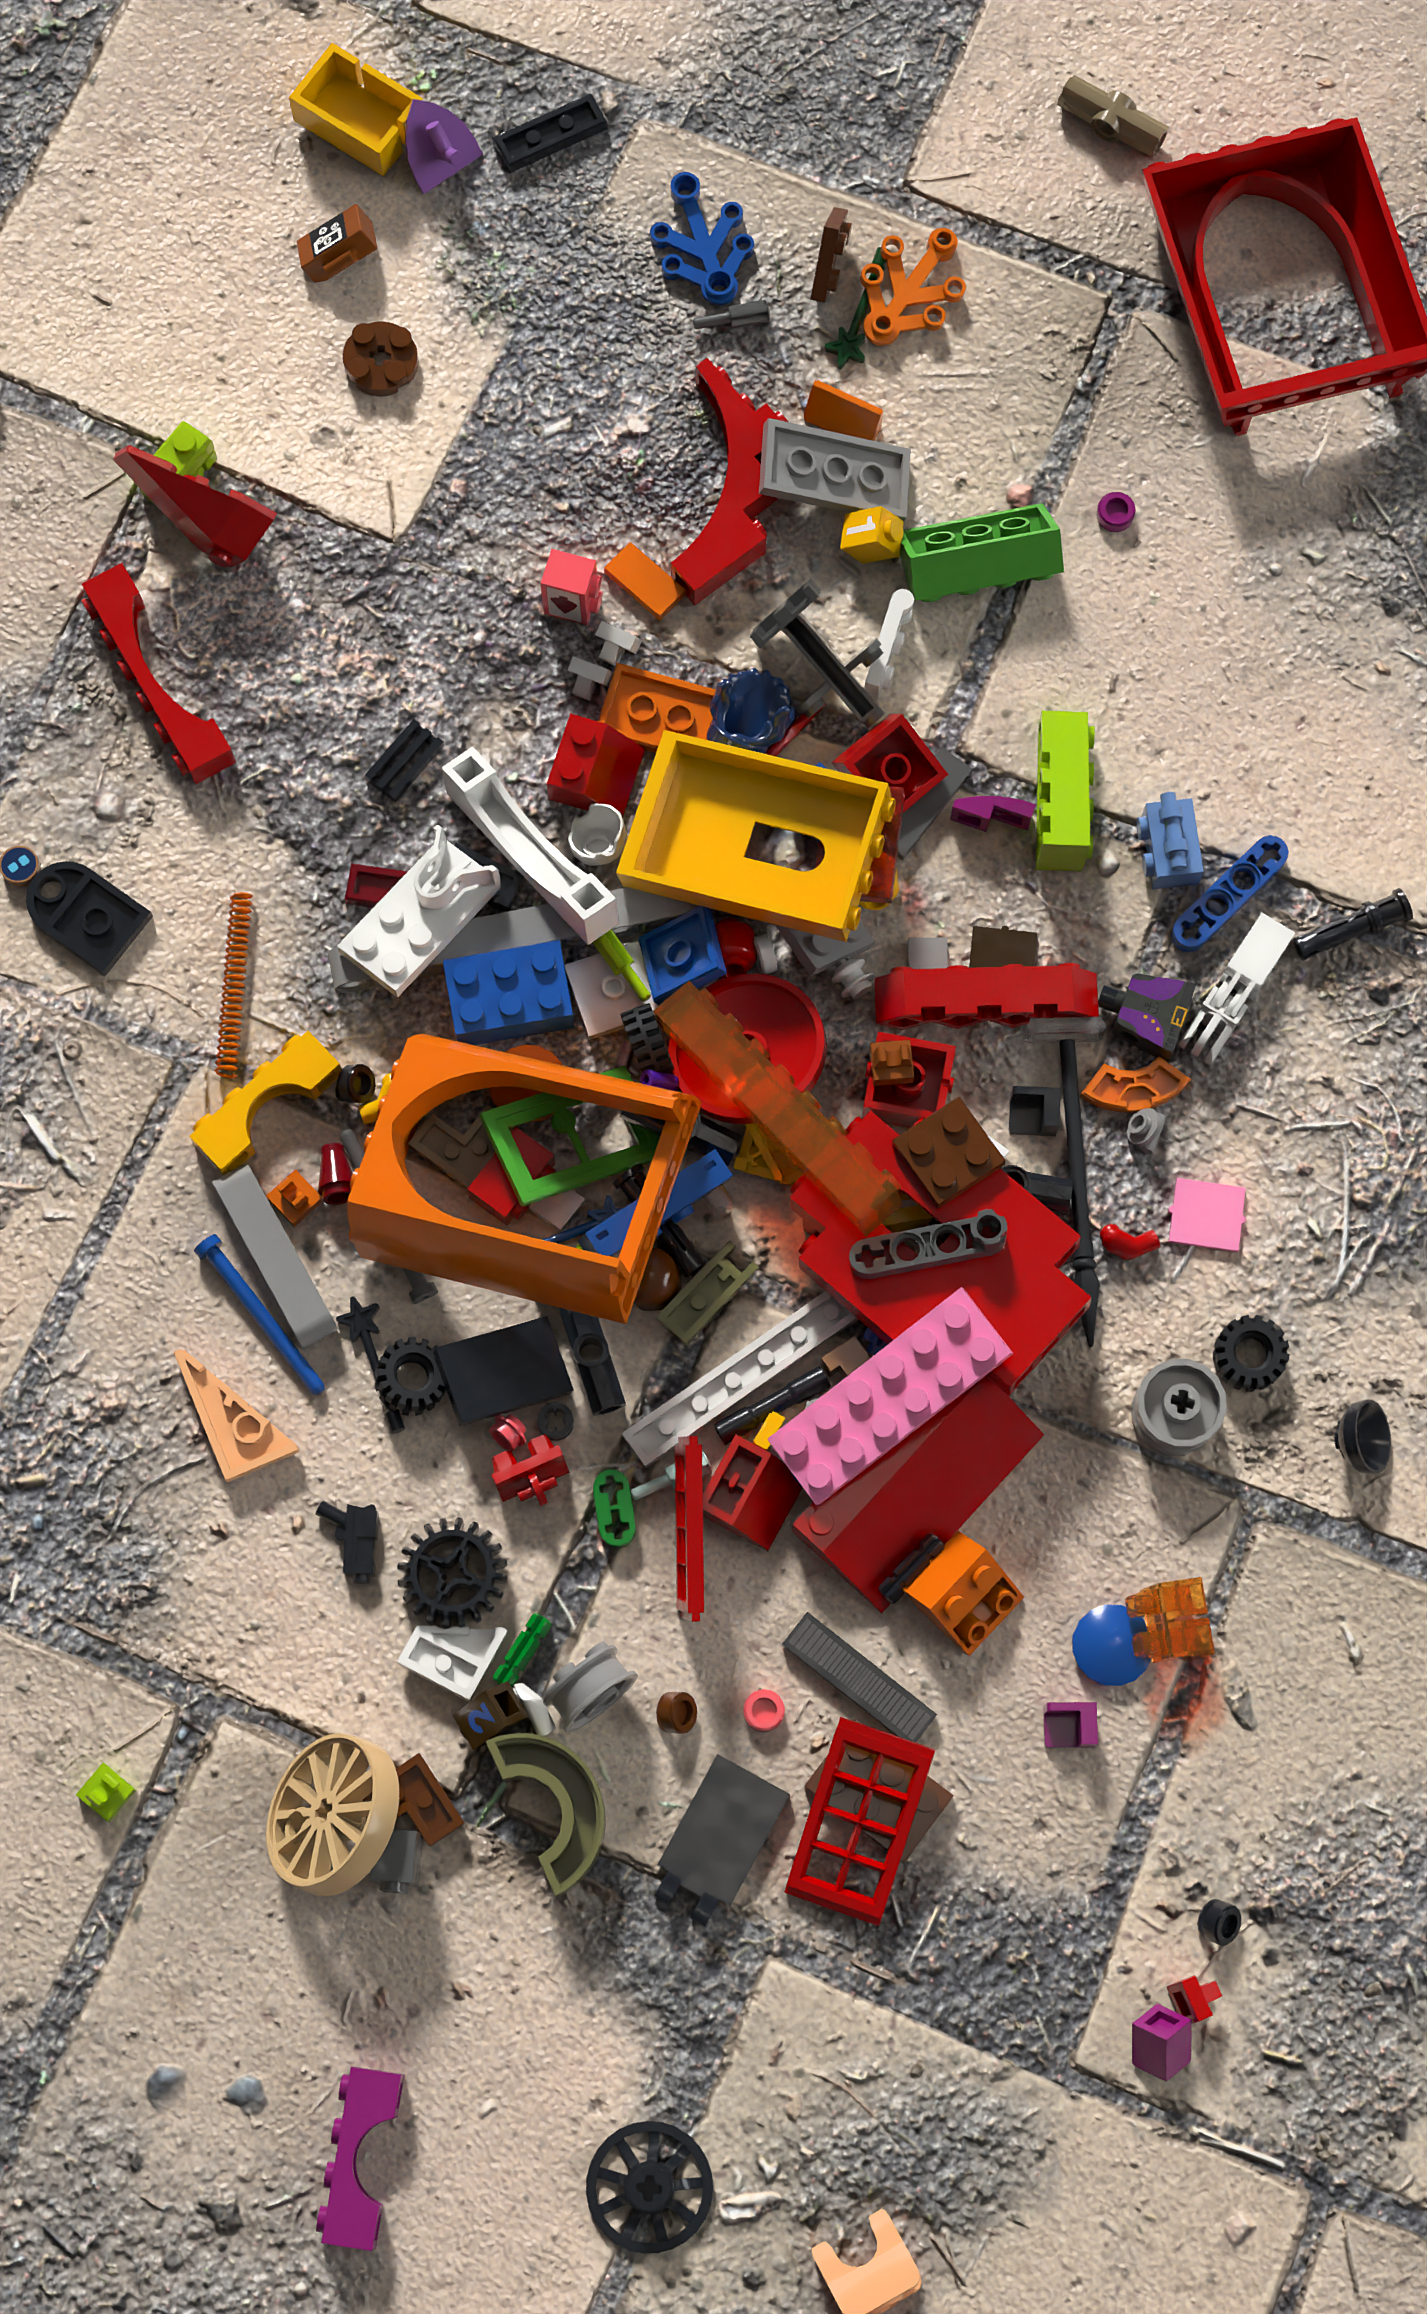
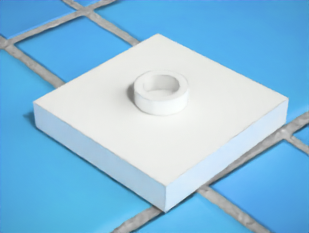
[564,941,664,1040]

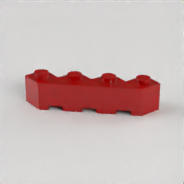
[874,963,1099,1031]

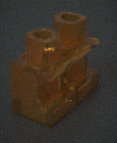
[1125,1577,1215,1663]

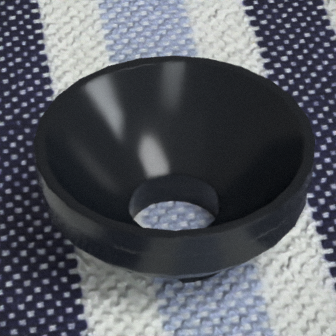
[1334,1399,1391,1474]

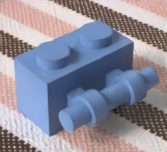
[1136,792,1204,889]

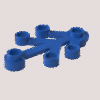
[650,172,754,305]

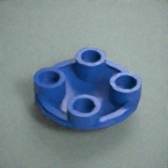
[1071,1604,1153,1687]

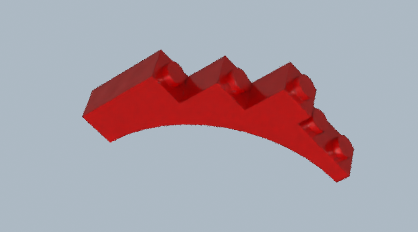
[671,358,788,606]

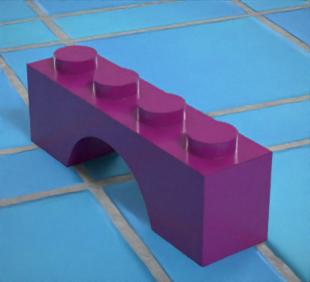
[316,2067,405,2251]

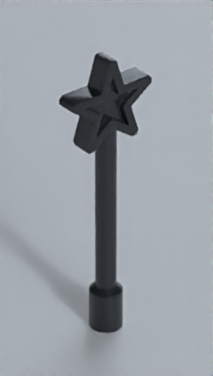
[336,1296,405,1434]

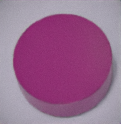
[1096,492,1136,532]

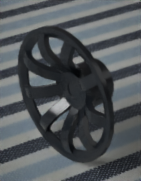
[586,2121,713,2254]

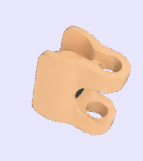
[812,2209,922,2314]

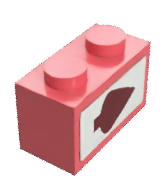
[540,548,603,625]

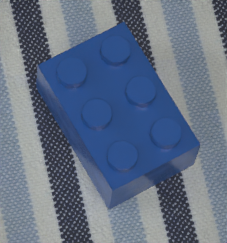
[443,940,575,1045]

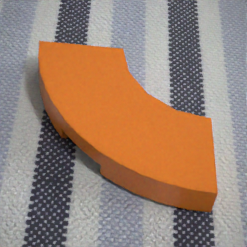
[1080,1056,1191,1113]

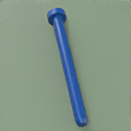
[194,1234,325,1396]

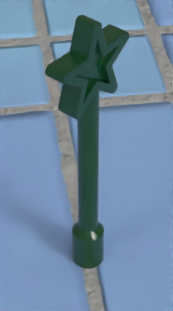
[825,247,890,369]

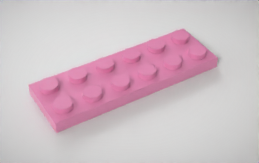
[767,1287,1013,1505]

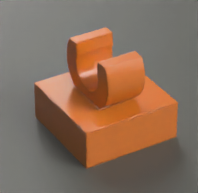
[266,1169,323,1227]

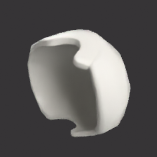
[568,803,628,866]

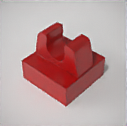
[1166,1975,1222,2024]

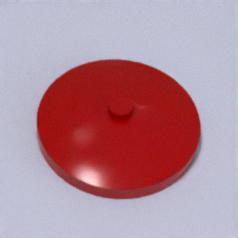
[668,974,827,1124]

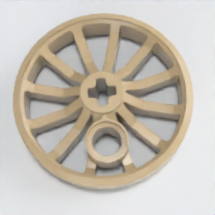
[266,1733,399,1896]

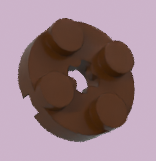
[343,321,419,397]

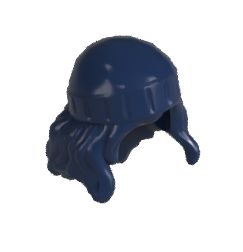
[707,668,796,754]

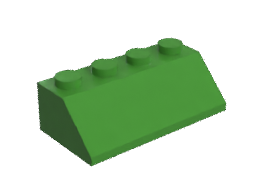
[900,503,1064,602]

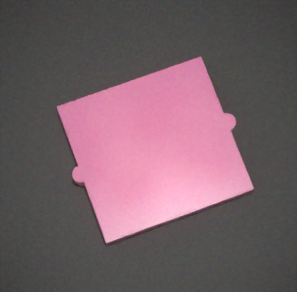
[1168,1178,1246,1253]

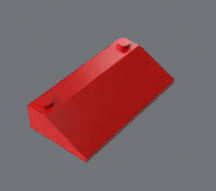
[791,1376,1044,1614]

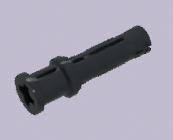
[1293,888,1413,961]
[613,1163,707,1278]

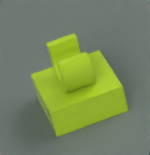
[76,1762,137,1822]

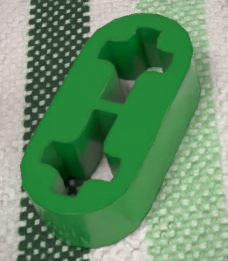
[593,1469,636,1548]

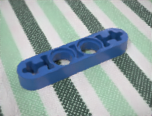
[1171,835,1289,953]

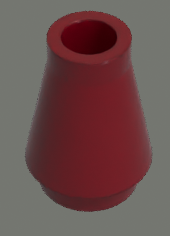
[318,1143,353,1205]

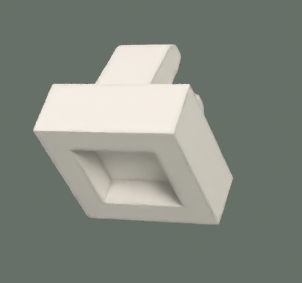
[595,621,642,666]

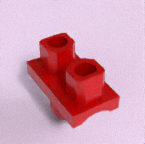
[491,1434,570,1506]

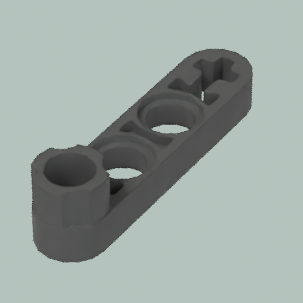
[849,1209,1007,1279]

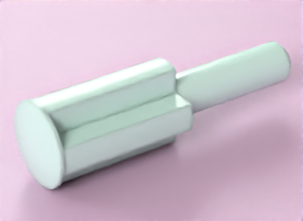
[631,1451,712,1500]

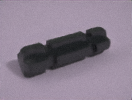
[878,1533,945,1604]

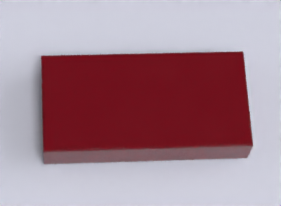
[345,863,408,908]

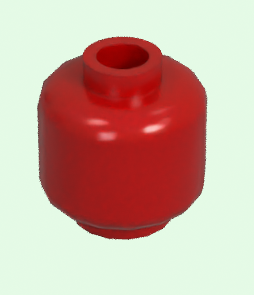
[715,918,757,978]

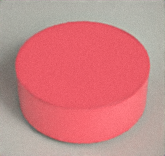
[743,1689,785,1732]

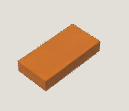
[604,542,686,621]

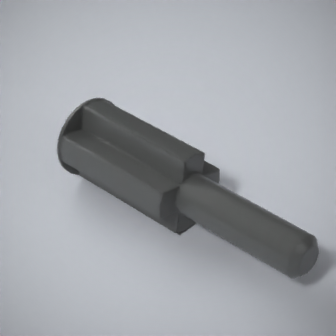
[693,299,770,329]

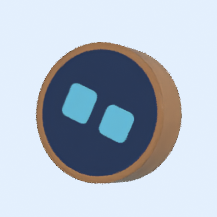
[0,846,41,887]

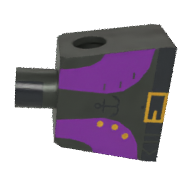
[1098,973,1196,1062]

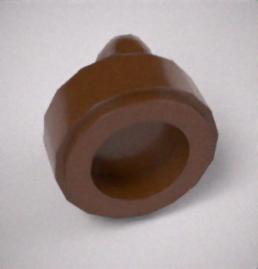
[656,1692,697,1734]

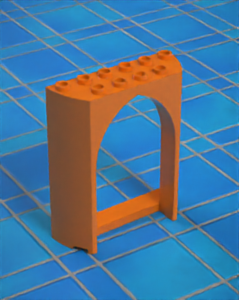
[347,1034,702,1324]

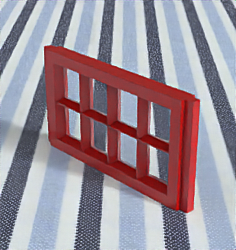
[674,1436,704,1622]
[784,1717,936,1926]

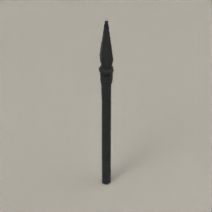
[1059,1039,1100,1348]

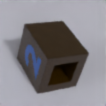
[452,1681,529,1750]

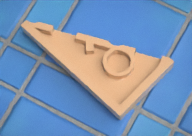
[174,1349,300,1483]

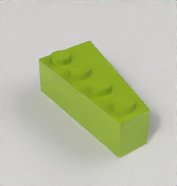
[1036,710,1095,872]

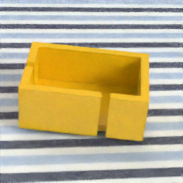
[289,43,423,177]

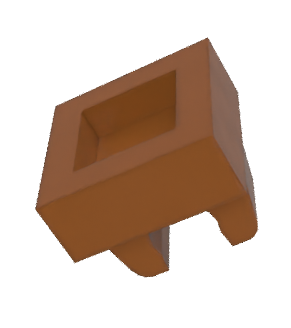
[869,1040,914,1086]

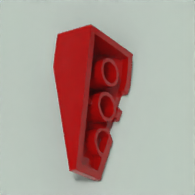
[113,445,277,567]

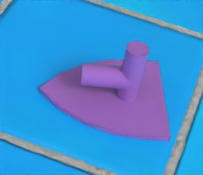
[405,99,483,194]

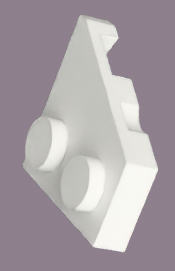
[397,1626,508,1702]

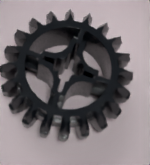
[397,1517,508,1629]

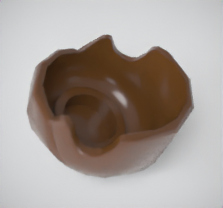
[634,1248,682,1311]

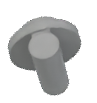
[1127,1108,1166,1154]

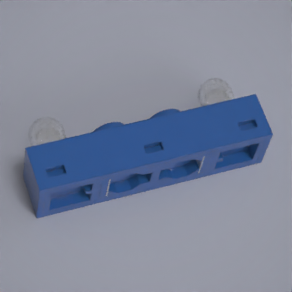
[577,1149,734,1258]

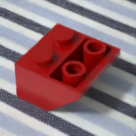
[703,1434,802,1552]

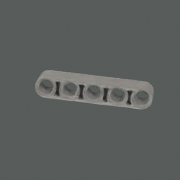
[212,1162,339,1349]

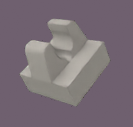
[567,656,613,701]

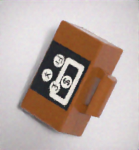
[297,204,378,283]

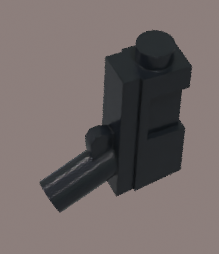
[315,1500,379,1584]

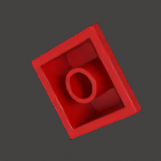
[547,713,645,818]
[831,714,949,824]

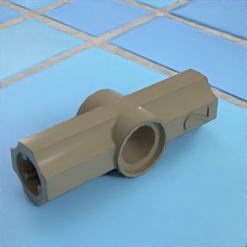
[1057,75,1169,157]

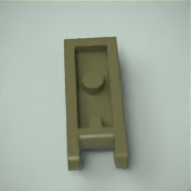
[656,1241,760,1347]

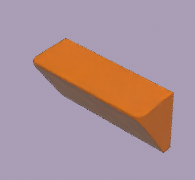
[804,380,883,441]

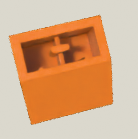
[903,1530,1024,1656]

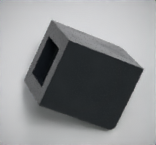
[1008,1086,1061,1137]

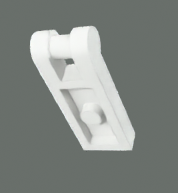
[864,589,914,701]

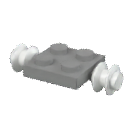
[776,860,875,1000]

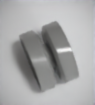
[1131,1359,1227,1456]

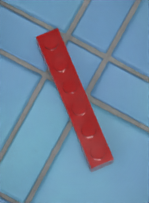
[81,562,236,784]

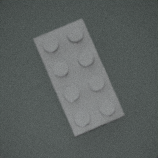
[759,418,911,521]

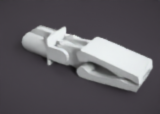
[1178,913,1295,1065]

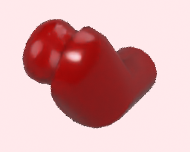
[1100,1224,1161,1260]

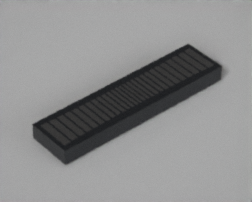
[782,1612,938,1743]

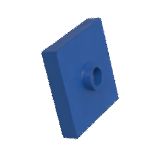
[638,906,727,1007]

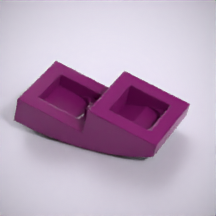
[950,796,1036,832]

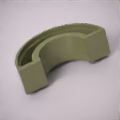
[486,1733,606,1898]

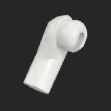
[512,1683,556,1736]

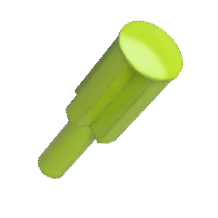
[592,929,651,1002]

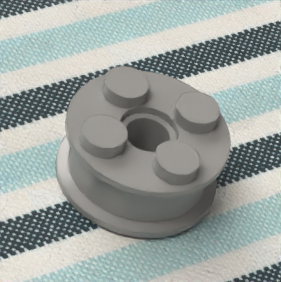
[543,1641,638,1733]

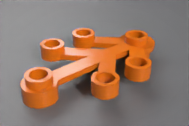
[860,228,966,346]

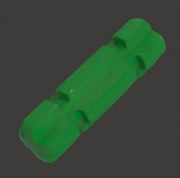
[493,1613,552,1688]

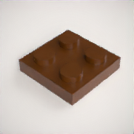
[892,1097,1006,1209]

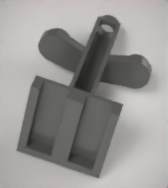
[750,578,885,728]

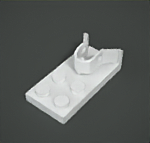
[337,825,502,998]

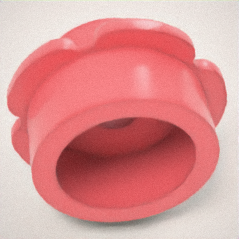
[489,1414,526,1451]

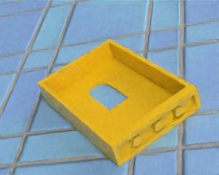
[616,730,896,942]

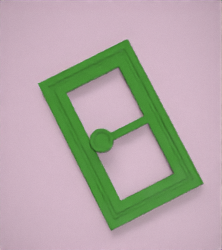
[479,1065,660,1207]

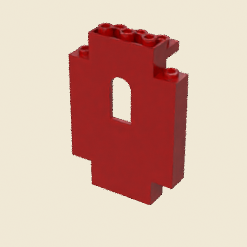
[789,1110,1092,1396]

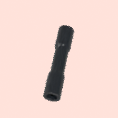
[713,1366,831,1445]

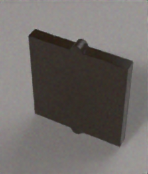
[969,926,1037,968]

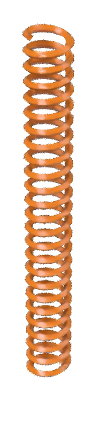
[214,892,253,1079]

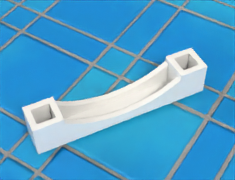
[441,747,619,945]

